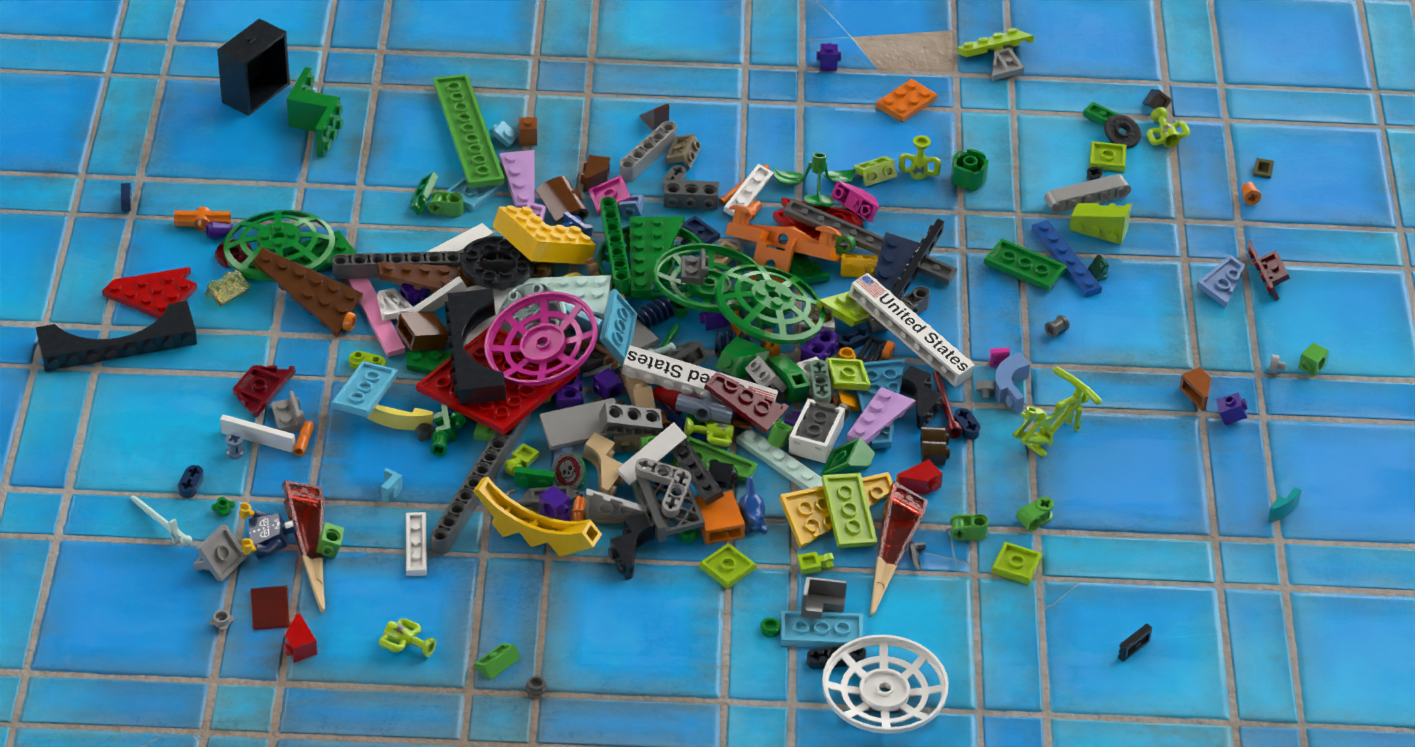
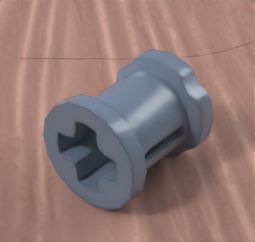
[225,433,244,459]

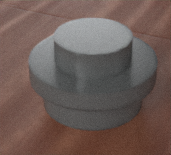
[526,676,547,696]

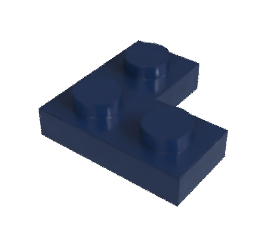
[681,216,720,255]

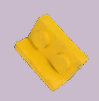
[840,253,878,278]

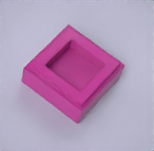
[988,347,1010,367]

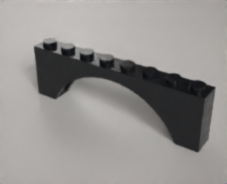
[444,288,506,405]
[36,301,197,372]

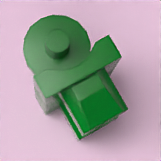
[433,404,466,442]

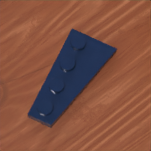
[873,232,920,291]

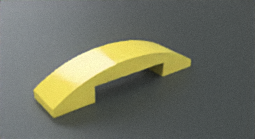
[366,404,434,430]

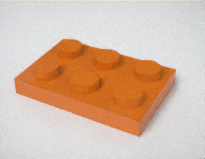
[876,79,938,123]

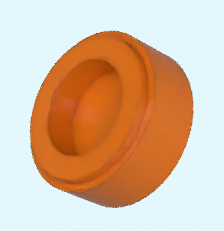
[342,312,357,332]
[881,340,896,360]

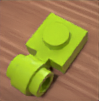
[503,443,539,476]

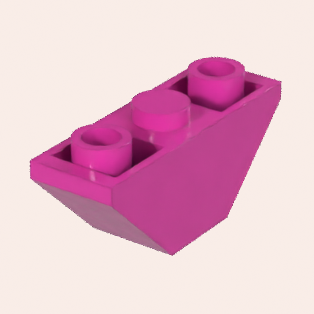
[830,181,879,223]

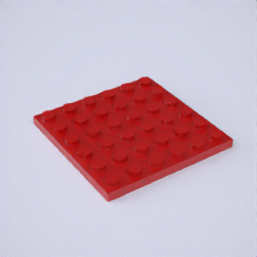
[415,326,580,435]

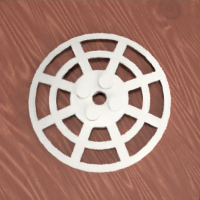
[822,635,948,734]

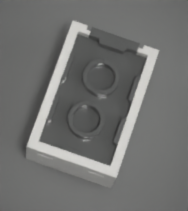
[788,399,845,463]

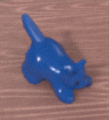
[738,476,768,535]

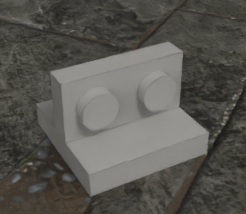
[193,524,248,582]

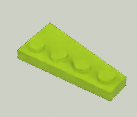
[957,28,1034,57]

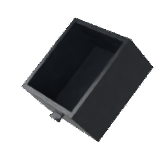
[217,18,290,116]

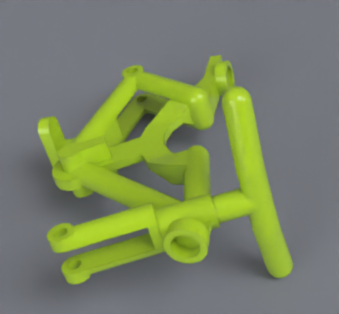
[1013,366,1102,457]

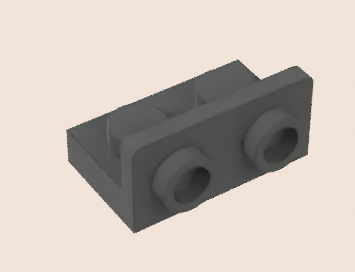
[681,249,709,285]

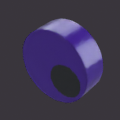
[784,411,801,426]

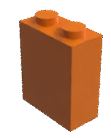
[694,491,745,545]

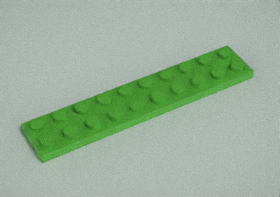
[433,74,505,188]

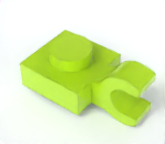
[797,552,834,575]

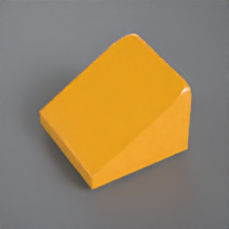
[837,390,860,412]

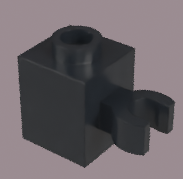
[709,461,738,492]

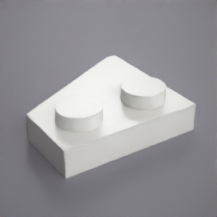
[377,288,413,321]

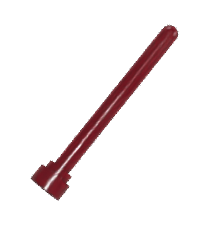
[932,371,963,439]

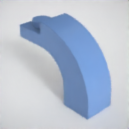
[994,352,1030,413]

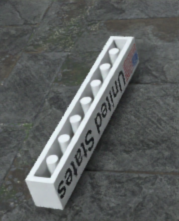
[849,273,974,388]
[621,345,778,407]

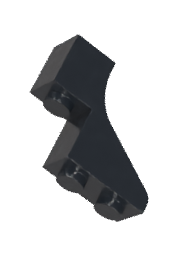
[901,366,943,430]
[608,512,654,580]

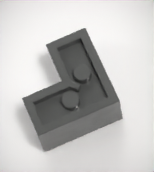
[801,577,847,619]

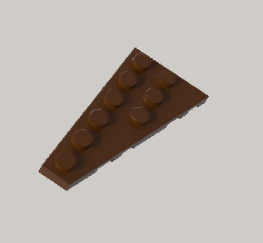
[253,247,363,338]
[377,262,488,293]

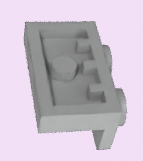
[745,355,787,392]
[271,390,305,432]

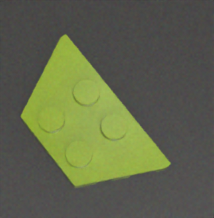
[816,291,874,327]

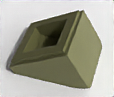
[1253,158,1274,178]

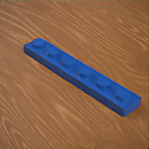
[1031,220,1102,297]

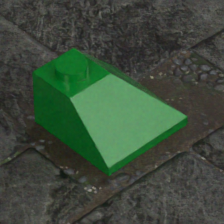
[715,336,770,379]
[820,437,875,477]

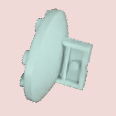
[498,282,566,346]

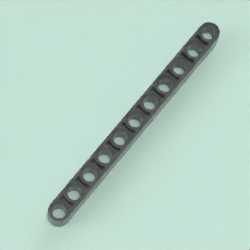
[332,251,536,279]
[431,413,531,555]

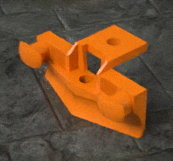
[725,205,842,283]

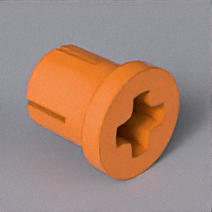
[1241,182,1261,205]

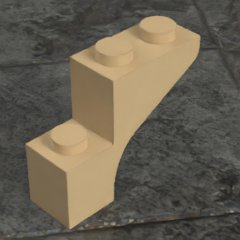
[618,365,655,409]
[582,432,625,496]

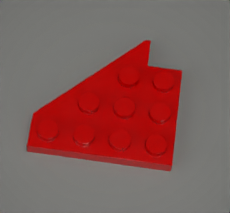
[773,197,863,241]
[102,267,197,319]

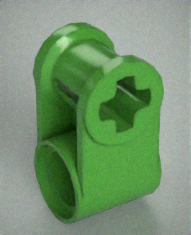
[427,190,464,217]
[767,419,794,448]
[1016,497,1054,531]
[950,514,989,541]

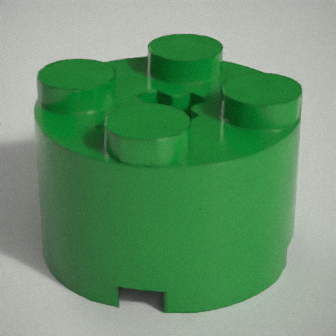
[951,149,988,191]

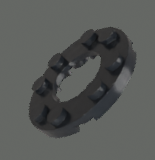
[460,236,535,290]

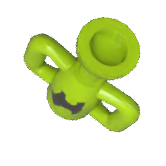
[1146,107,1190,147]
[898,135,941,180]
[684,418,734,447]
[379,618,436,658]

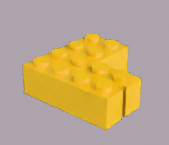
[492,205,597,264]

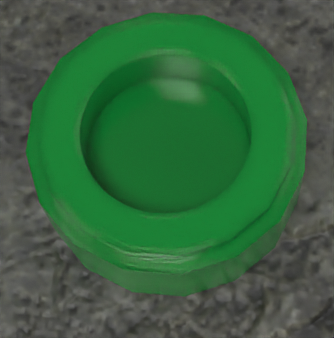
[760,618,781,638]

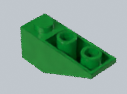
[767,354,811,403]

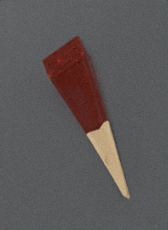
[282,480,325,613]
[870,481,928,616]

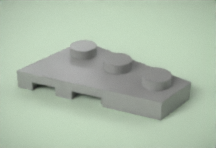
[586,489,647,525]

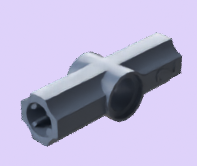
[675,394,736,425]

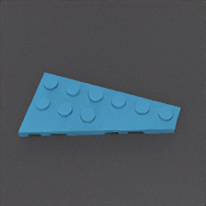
[855,358,905,449]

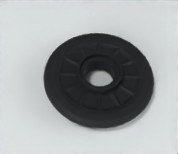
[1104,115,1141,148]

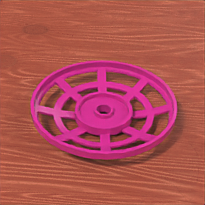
[484,291,598,386]

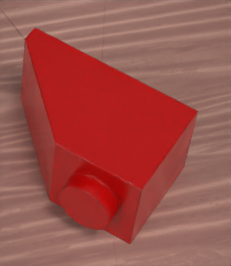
[896,459,943,495]
[283,613,317,663]

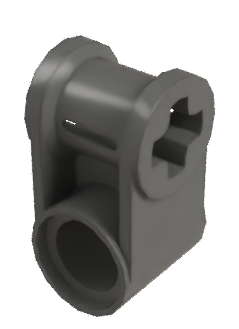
[899,286,930,315]

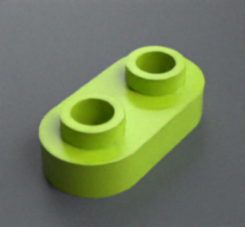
[349,351,386,369]

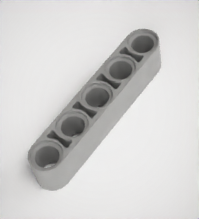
[620,121,677,182]
[1044,174,1131,213]

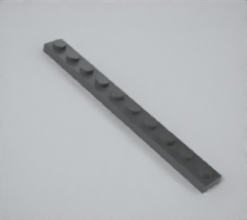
[783,199,957,285]

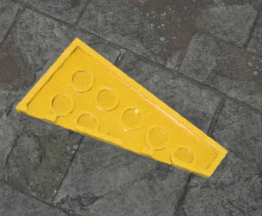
[779,472,896,549]

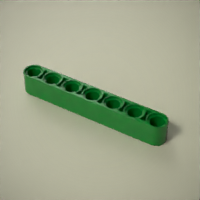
[600,196,630,294]

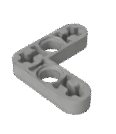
[635,458,691,518]

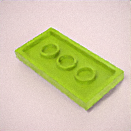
[821,473,878,548]

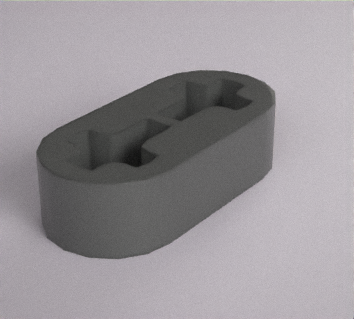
[662,165,686,190]

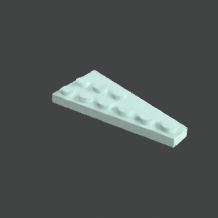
[515,275,612,319]

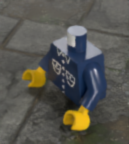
[239,502,297,559]

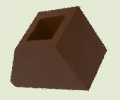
[580,155,610,192]

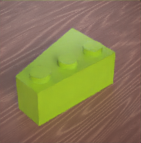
[1069,203,1132,244]

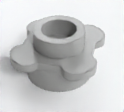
[210,610,234,631]

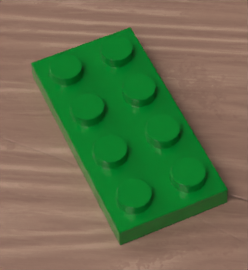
[984,238,1067,291]

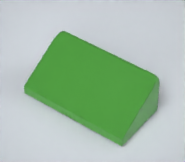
[473,643,520,679]

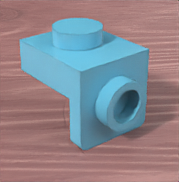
[489,121,519,148]
[381,468,402,503]

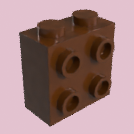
[395,311,449,351]

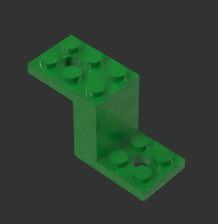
[287,67,343,158]

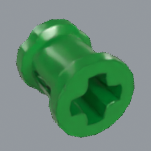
[430,430,449,456]

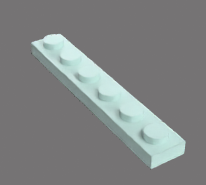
[736,429,823,490]

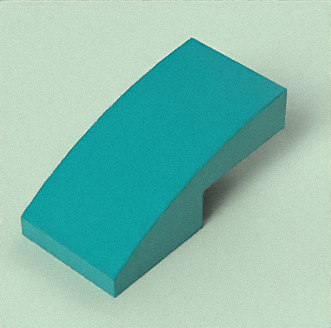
[1268,487,1302,523]

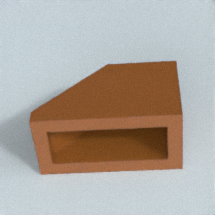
[519,117,537,145]
[1179,367,1212,411]

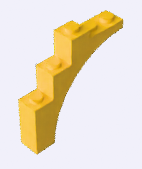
[473,477,602,557]

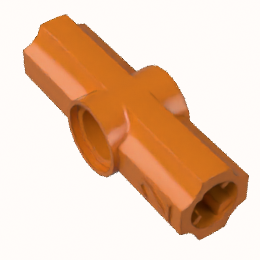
[174,207,231,231]

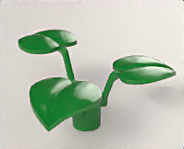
[773,153,855,207]

